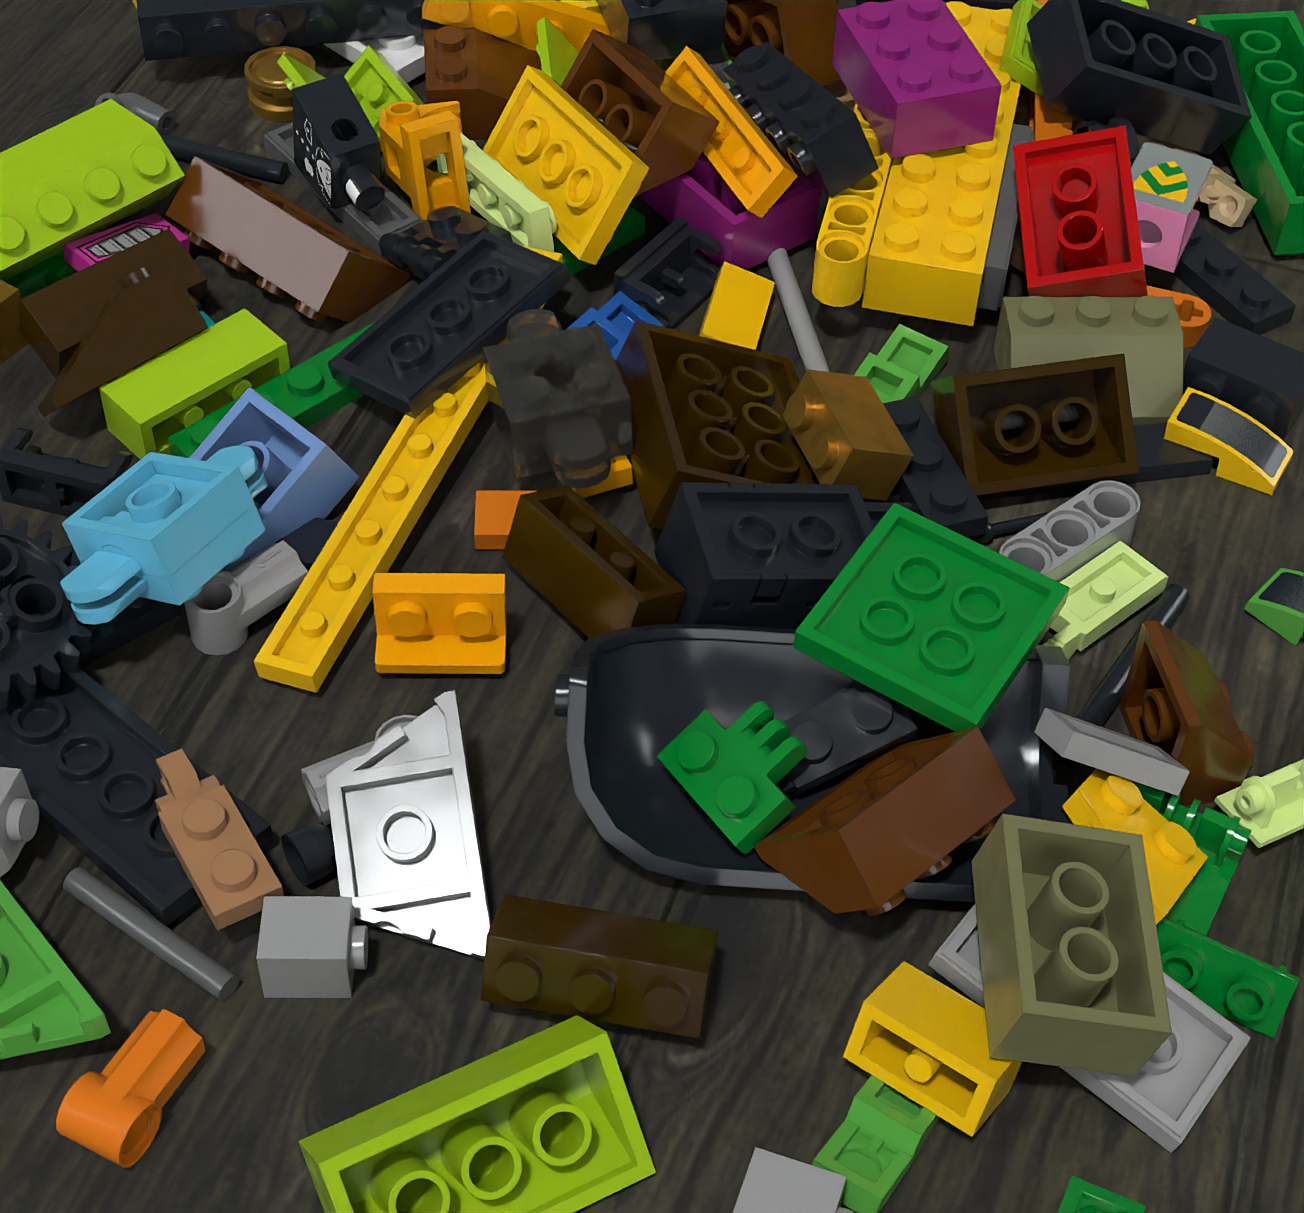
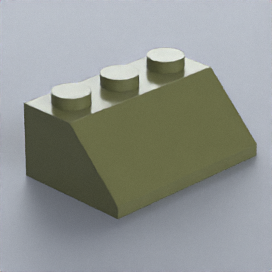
[994,296,1183,426]

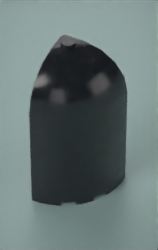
[554,624,1072,902]

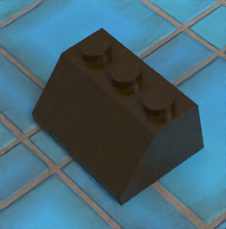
[931,353,1139,496]

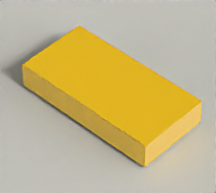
[699,261,775,350]

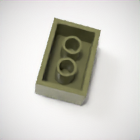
[972,814,1172,1076]

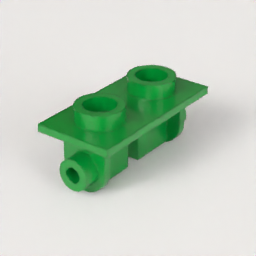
[1156,918,1300,1038]

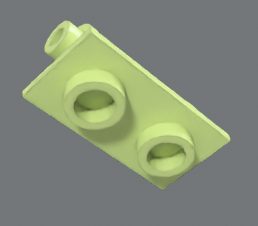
[1214,759,1304,848]

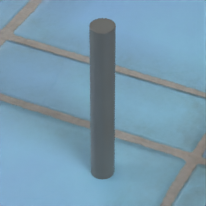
[63,867,239,1001]

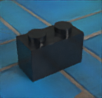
[1183,317,1304,441]

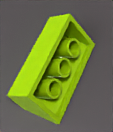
[0,99,185,281]
[298,1015,656,1213]

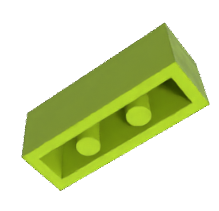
[99,308,290,460]

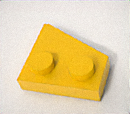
[1062,768,1208,924]

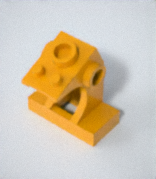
[379,101,471,220]

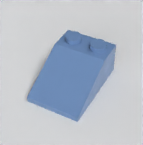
[190,387,359,572]

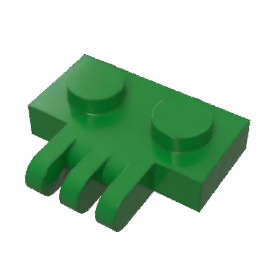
[657,701,807,855]

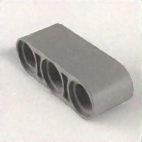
[999,480,1141,583]

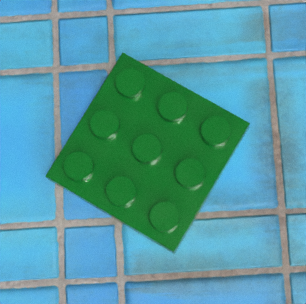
[793,503,1070,732]

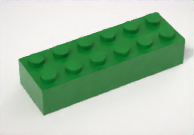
[1195,10,1304,255]

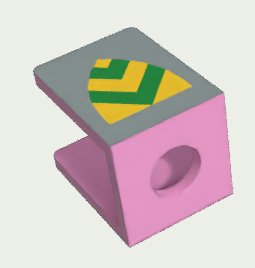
[1131,142,1213,273]

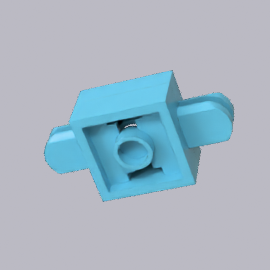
[60,446,267,625]

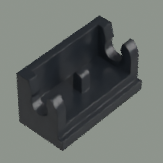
[614,216,724,330]
[0,428,133,517]

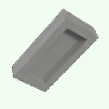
[1034,707,1190,796]

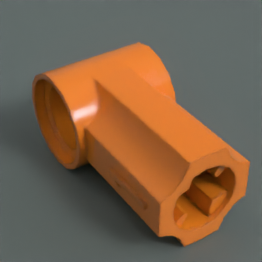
[56,1009,205,1168]

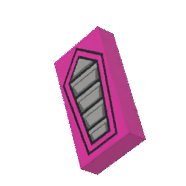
[64,213,190,272]

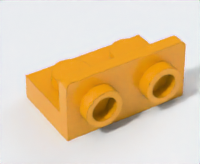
[372,573,507,674]

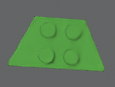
[0,881,111,1059]

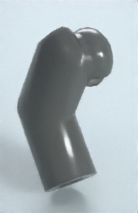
[95,92,176,135]

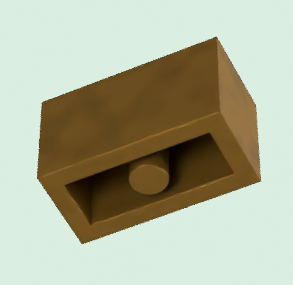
[782,369,914,501]

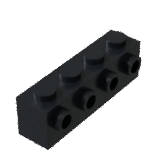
[722,42,879,198]

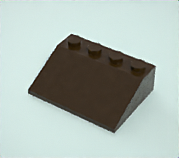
[609,320,820,530]

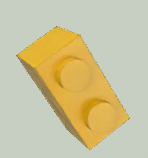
[843,961,1022,1137]

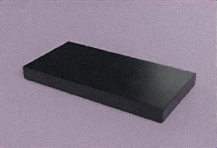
[327,230,570,419]

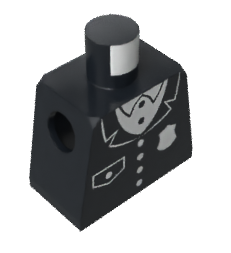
[292,73,385,211]

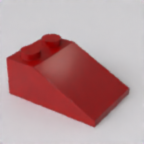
[1013,125,1148,297]

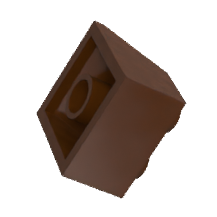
[1118,620,1254,806]

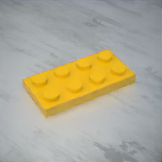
[482,65,650,265]

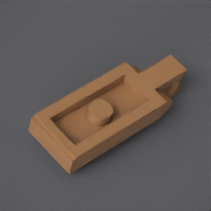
[155,748,284,930]

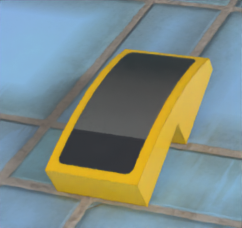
[1164,387,1294,495]

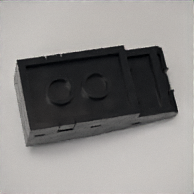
[654,482,916,630]

